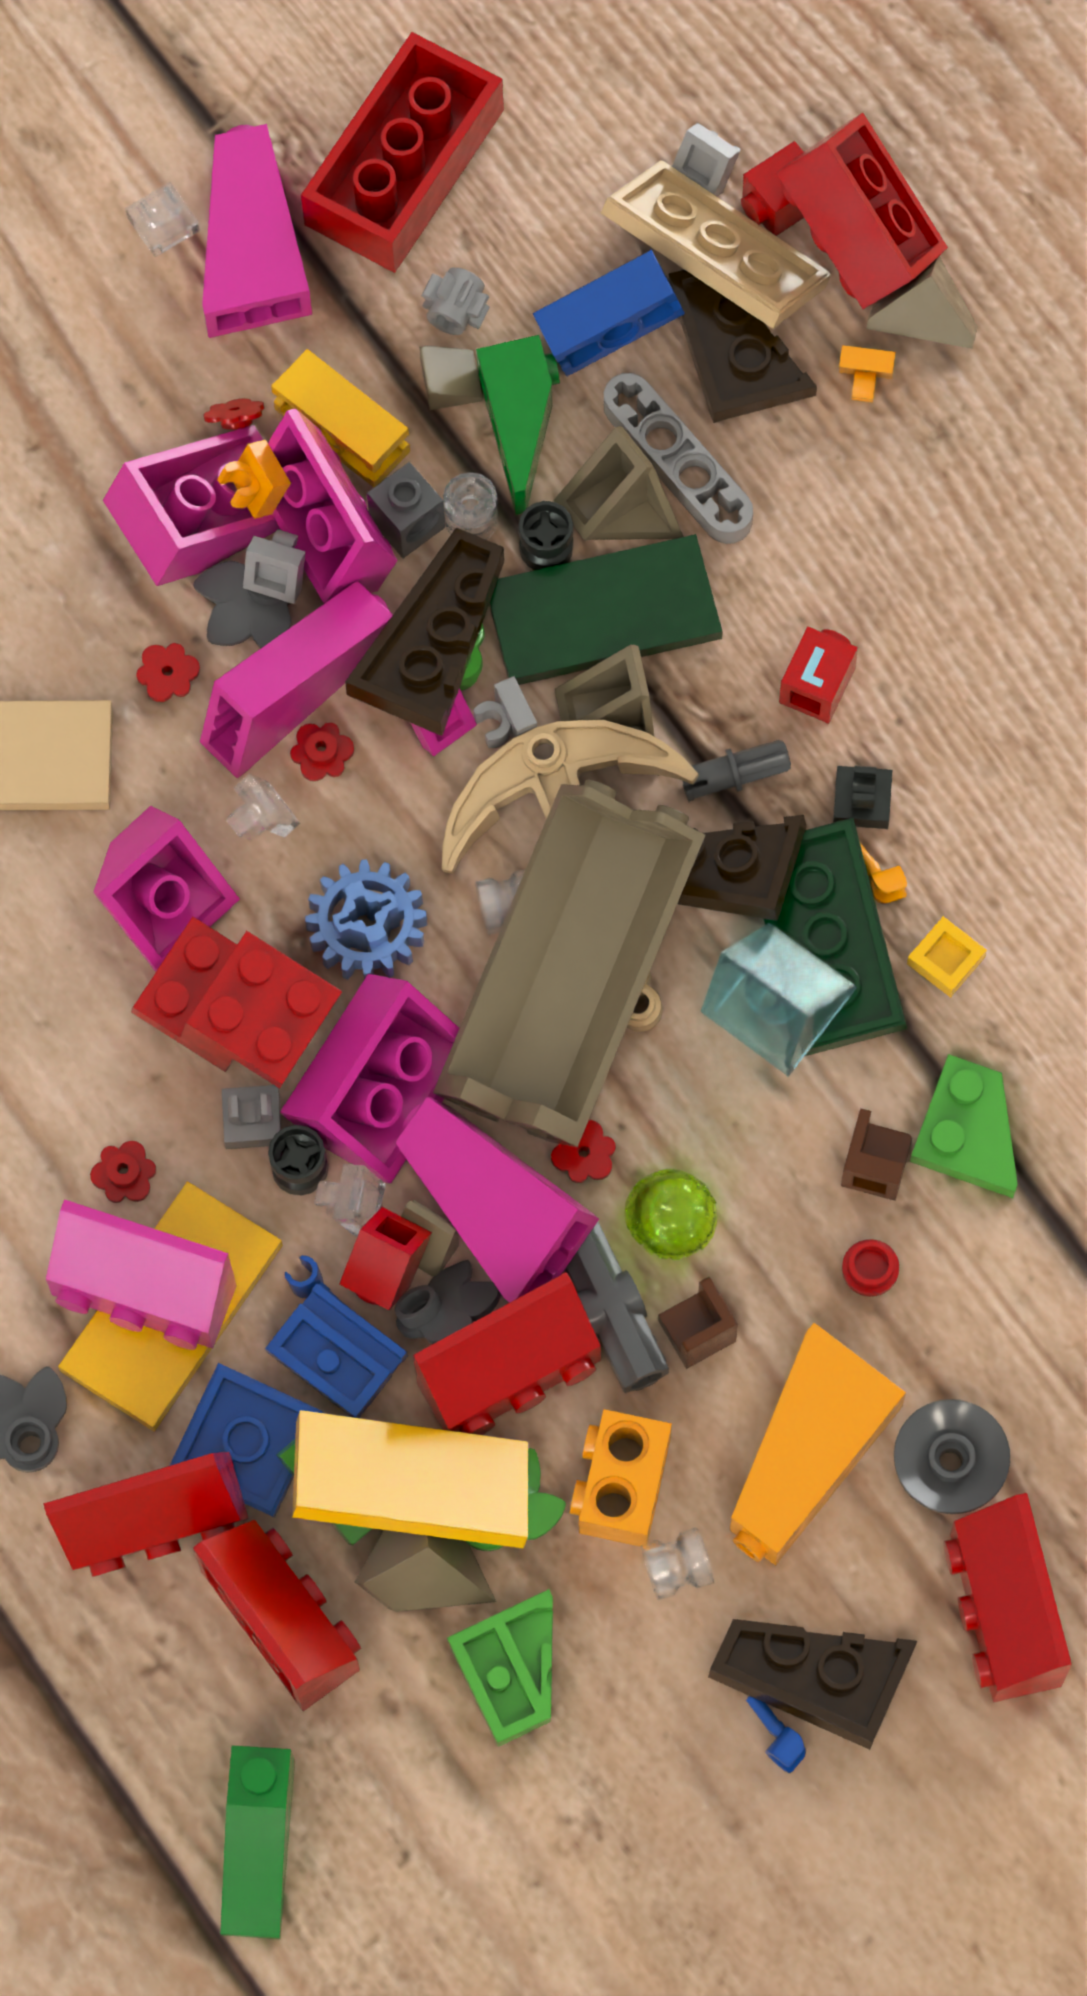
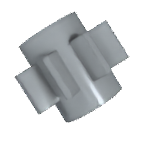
[421,268,490,335]

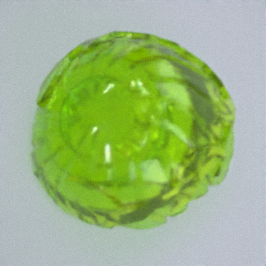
[624,1169,718,1260]

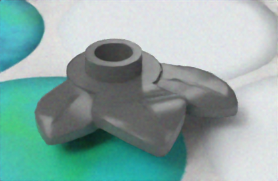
[193,561,291,648]
[394,1260,502,1344]
[0,1366,67,1472]

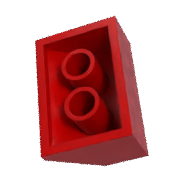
[776,112,948,309]
[413,1272,601,1435]
[43,1452,249,1577]
[943,1493,1072,1703]
[193,1519,361,1712]

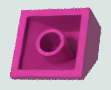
[93,806,240,972]

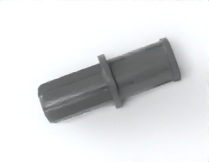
[683,740,791,802]

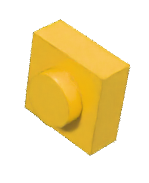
[907,916,987,998]

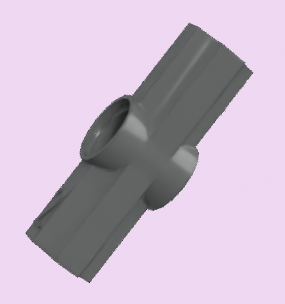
[564,1222,669,1393]

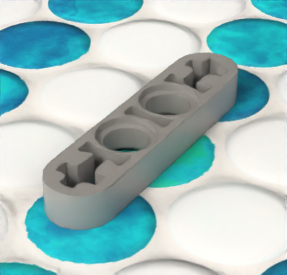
[604,373,753,544]

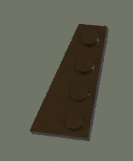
[345,528,505,736]

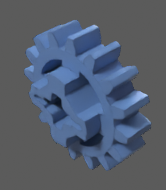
[305,859,427,980]

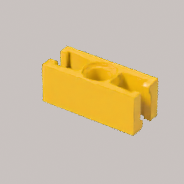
[271,349,410,488]

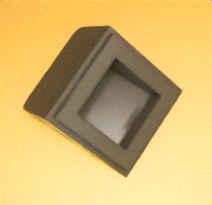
[420,346,483,410]
[401,1200,459,1277]

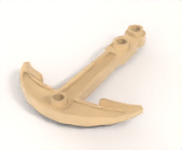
[442,720,699,1032]

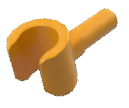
[860,843,907,904]

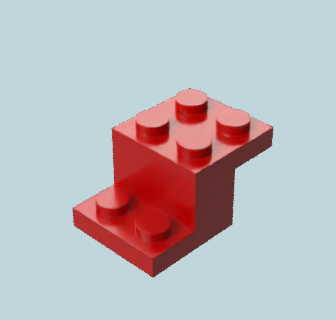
[131,916,342,1089]

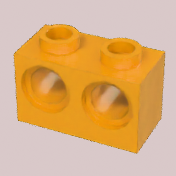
[570,1409,672,1548]

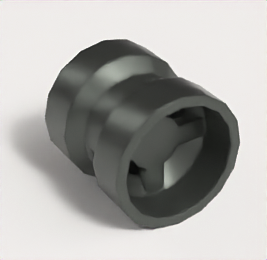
[519,501,574,570]
[268,1125,328,1196]

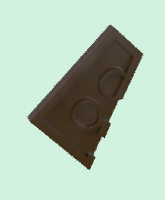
[668,270,817,423]
[678,815,806,921]
[708,1619,917,1750]

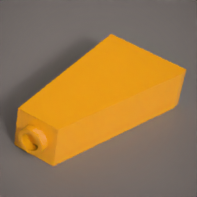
[730,1323,906,1566]

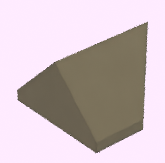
[866,256,978,349]
[553,426,684,541]
[555,645,660,776]
[354,1530,496,1612]

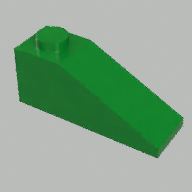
[476,335,560,515]
[220,1745,295,1939]

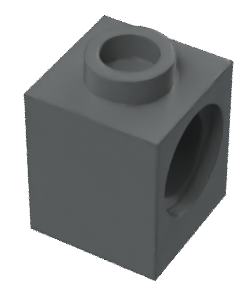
[367,462,445,558]

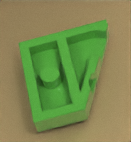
[910,1054,1018,1198]
[447,1589,553,1747]

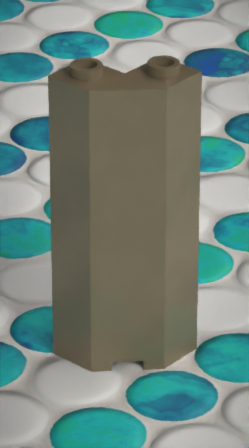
[433,779,705,1147]

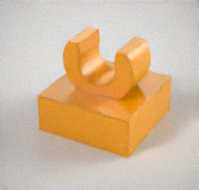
[839,345,896,403]
[217,440,291,519]

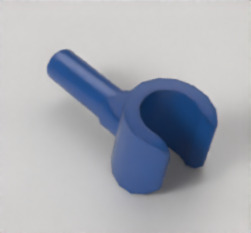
[285,1255,347,1306]
[746,1696,806,1773]

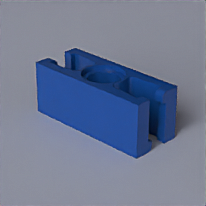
[532,250,685,377]

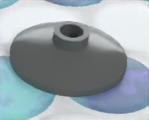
[894,1399,1010,1514]

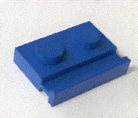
[265,1283,408,1418]

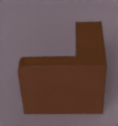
[841,1108,912,1201]
[658,1277,738,1369]

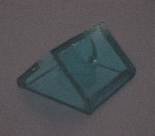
[701,923,857,1077]

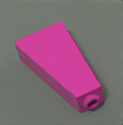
[202,124,312,338]
[200,581,393,778]
[395,1096,600,1303]

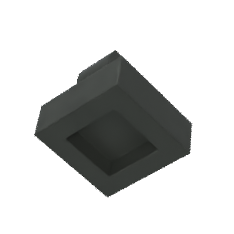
[833,766,893,829]

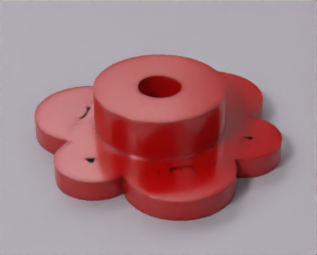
[203,398,265,430]
[136,643,200,702]
[290,722,354,782]
[551,1120,616,1183]
[90,1141,156,1203]

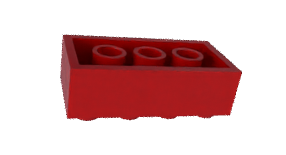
[301,32,504,273]

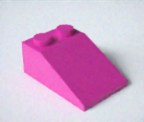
[103,425,280,586]

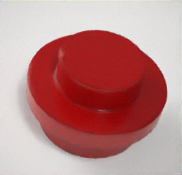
[842,1239,899,1297]

